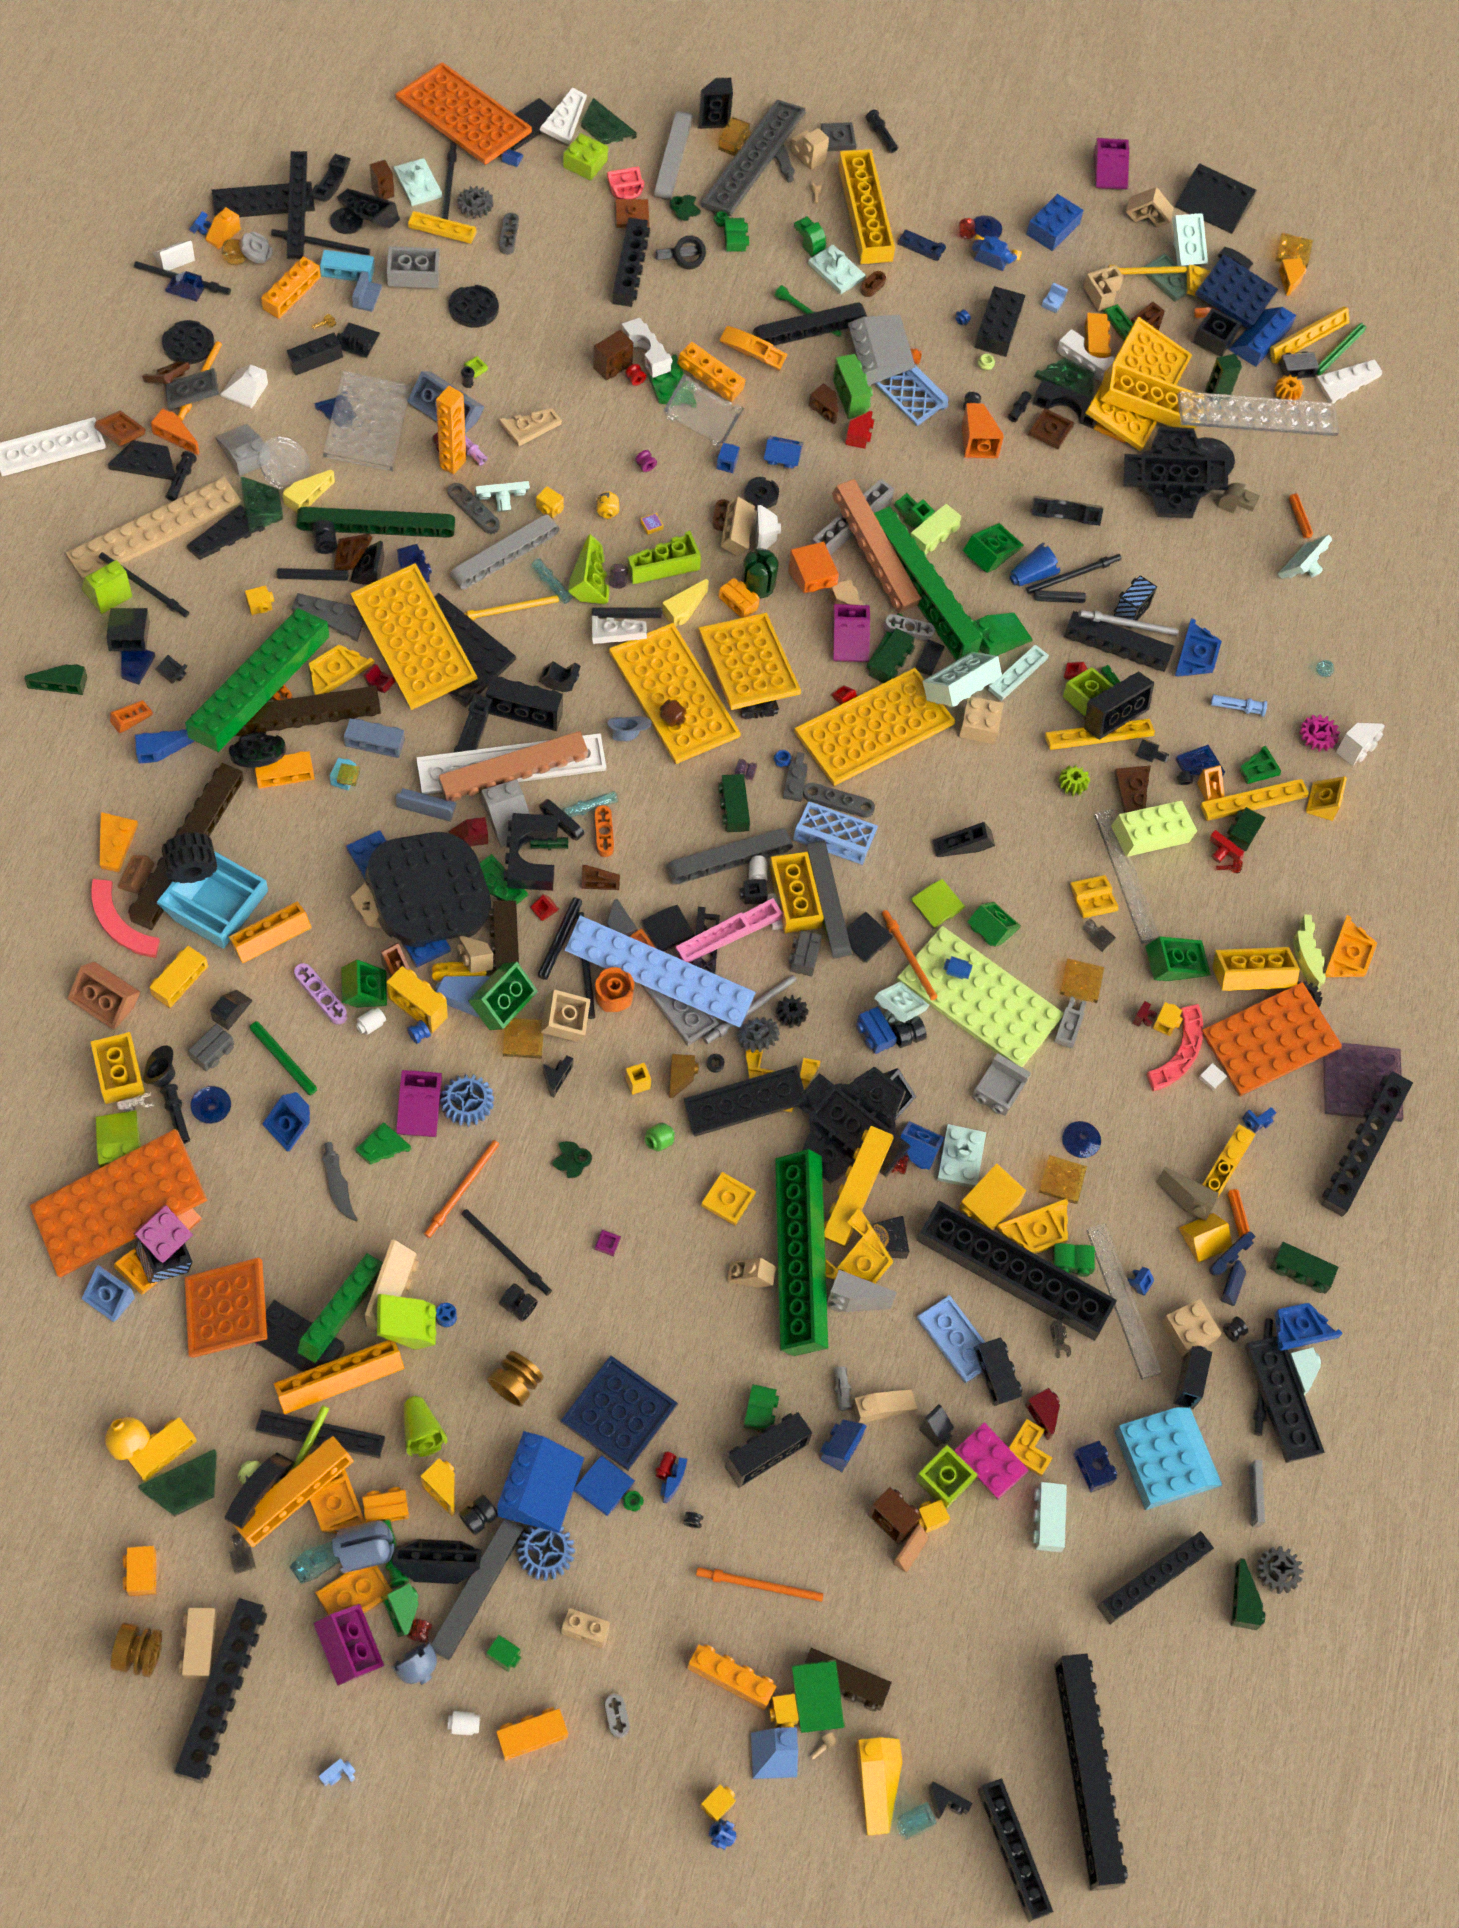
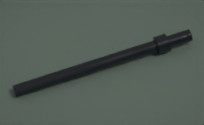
[442,142,457,220]
[271,229,370,255]
[134,261,231,295]
[99,552,190,618]
[1026,554,1121,594]
[576,912,595,1019]
[461,1209,552,1296]
[1253,1318,1273,1436]

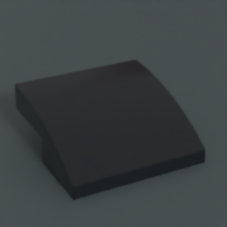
[642,905,695,952]
[847,912,893,963]

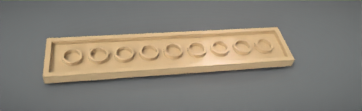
[66,477,243,581]

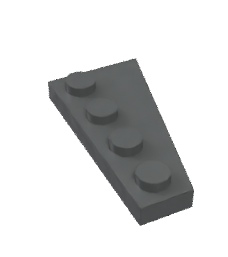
[292,593,364,642]

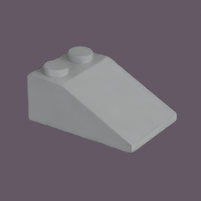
[216,424,271,476]
[482,779,530,847]
[827,1270,897,1312]

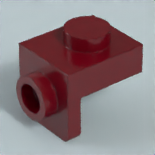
[363,664,396,693]

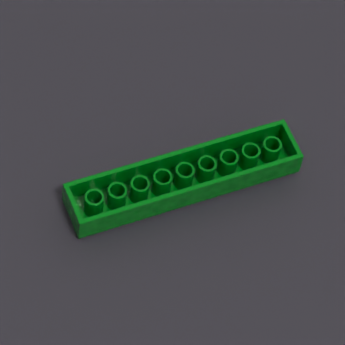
[874,506,983,661]
[185,608,330,752]
[775,1149,829,1356]

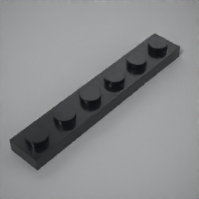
[256,1410,386,1459]

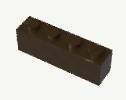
[490,900,519,971]
[805,1647,892,1712]

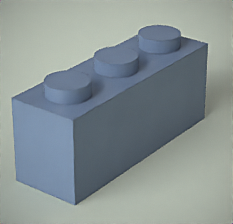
[344,718,405,758]

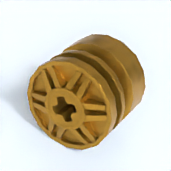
[487,1351,544,1407]
[111,1623,162,1677]

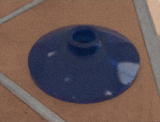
[970,215,1002,238]
[191,1086,231,1124]
[1062,1121,1101,1158]

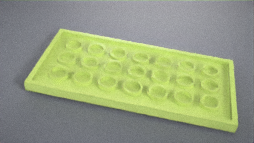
[897,926,1064,1067]

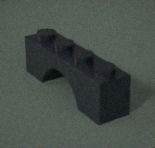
[1032,379,1097,429]
[1030,495,1103,526]

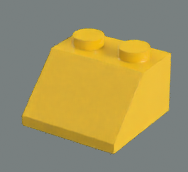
[420,1458,455,1516]

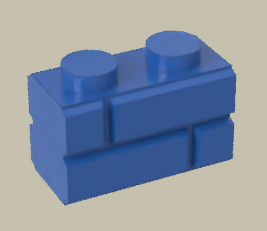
[856,1006,897,1054]

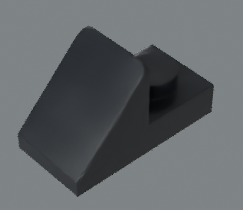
[543,1055,574,1098]
[928,1781,973,1820]

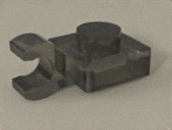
[1082,918,1116,952]
[117,1092,154,1112]
[1050,1320,1072,1358]
[229,1533,256,1575]

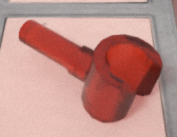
[1216,859,1243,874]

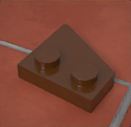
[1131,301,1165,331]

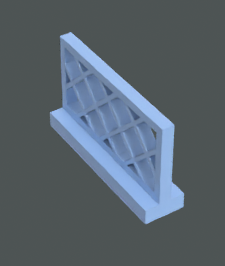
[874,365,948,426]
[793,801,878,865]

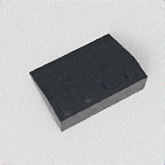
[1175,163,1257,234]

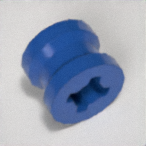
[407,1020,431,1044]
[436,1303,457,1327]

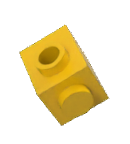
[536,486,564,518]
[245,585,274,615]
[1152,1002,1183,1036]
[625,1063,651,1095]
[917,1500,950,1533]
[769,1694,799,1728]
[700,1784,736,1822]

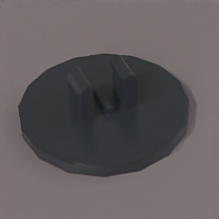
[330,208,363,234]

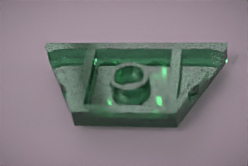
[581,98,637,145]
[1034,358,1094,399]
[240,477,283,533]
[138,1449,217,1517]

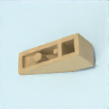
[852,1389,918,1424]

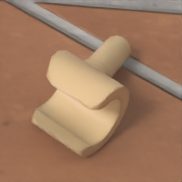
[811,181,822,204]
[810,1732,836,1760]

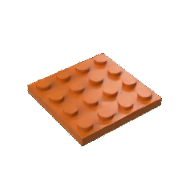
[185,1258,267,1358]

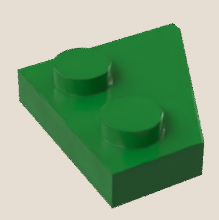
[1240,746,1281,784]
[355,1122,412,1165]

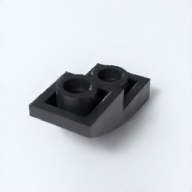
[1217,246,1254,270]

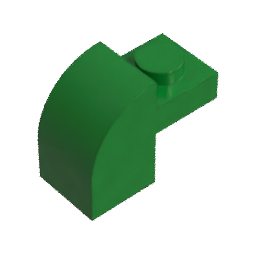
[794,216,826,257]
[893,493,935,528]

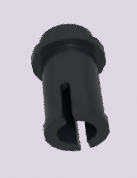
[461,366,475,388]

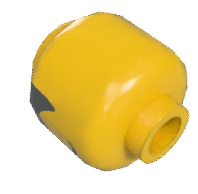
[596,491,619,519]

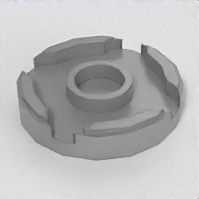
[239,232,272,263]

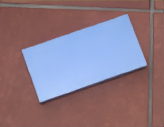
[916,1295,985,1384]

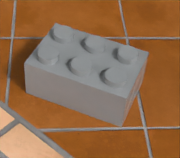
[387,246,440,288]

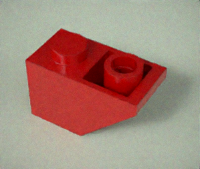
[845,411,875,449]

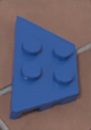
[1175,618,1222,676]
[1274,1303,1343,1351]

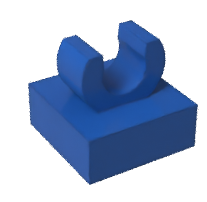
[189,211,212,235]
[1128,1267,1154,1296]

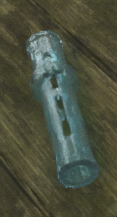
[531,558,573,604]
[562,791,618,817]

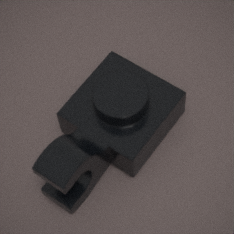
[1135,738,1170,763]

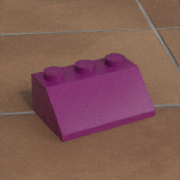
[313,1604,384,1686]

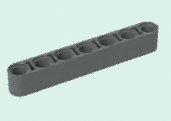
[666,828,793,884]
[807,840,852,959]
[431,1519,524,1660]

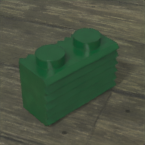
[1227,807,1266,851]

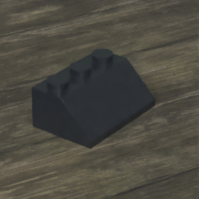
[698,78,733,129]

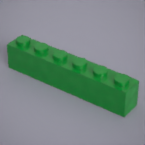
[297,1253,383,1363]

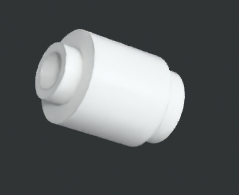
[749,856,768,881]
[356,1008,386,1035]
[448,1711,480,1735]

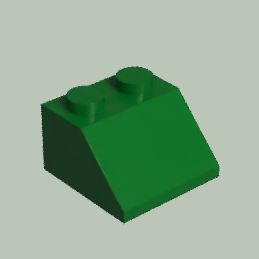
[967,902,1021,947]
[341,959,387,1008]

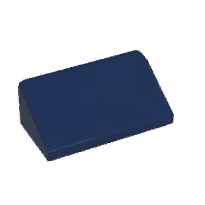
[1220,1260,1246,1306]

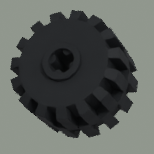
[161,832,218,884]

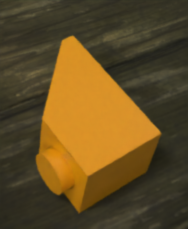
[206,207,241,249]
[1278,258,1306,296]

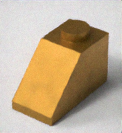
[669,1054,699,1098]

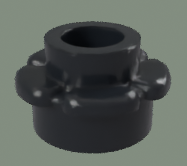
[1176,771,1194,785]

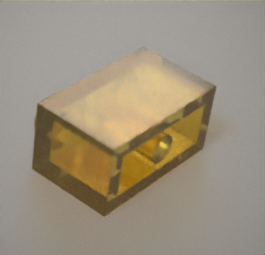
[718,117,751,156]

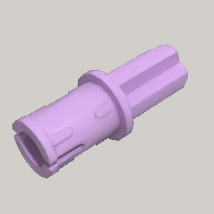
[465,435,488,465]

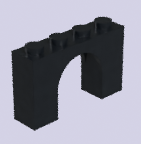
[504,813,558,891]

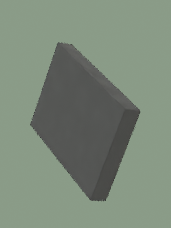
[165,368,219,410]

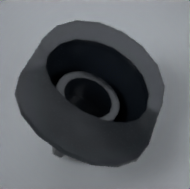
[143,1045,176,1088]

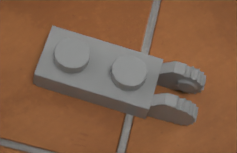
[1054,996,1086,1048]

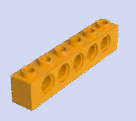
[436,386,466,474]

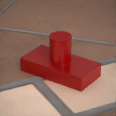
[1209,830,1245,863]

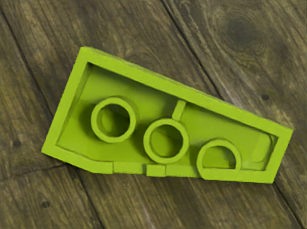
[568,534,610,604]

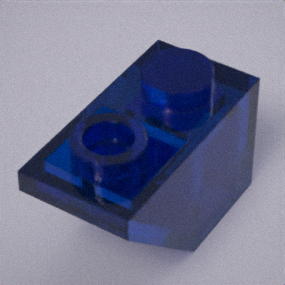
[165,271,204,302]

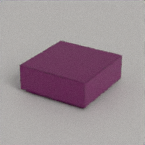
[595,1230,621,1257]

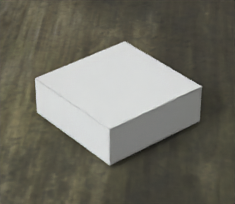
[1199,1063,1227,1091]

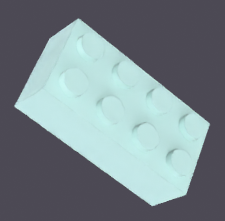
[923,652,1002,707]

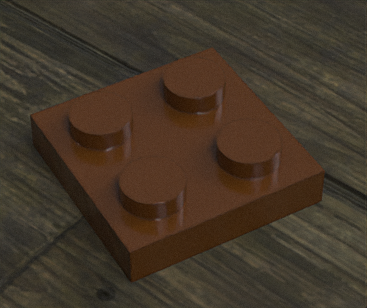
[1028,408,1075,450]

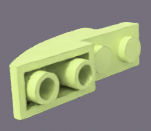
[1293,914,1326,991]

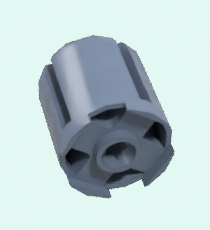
[332,1520,394,1573]

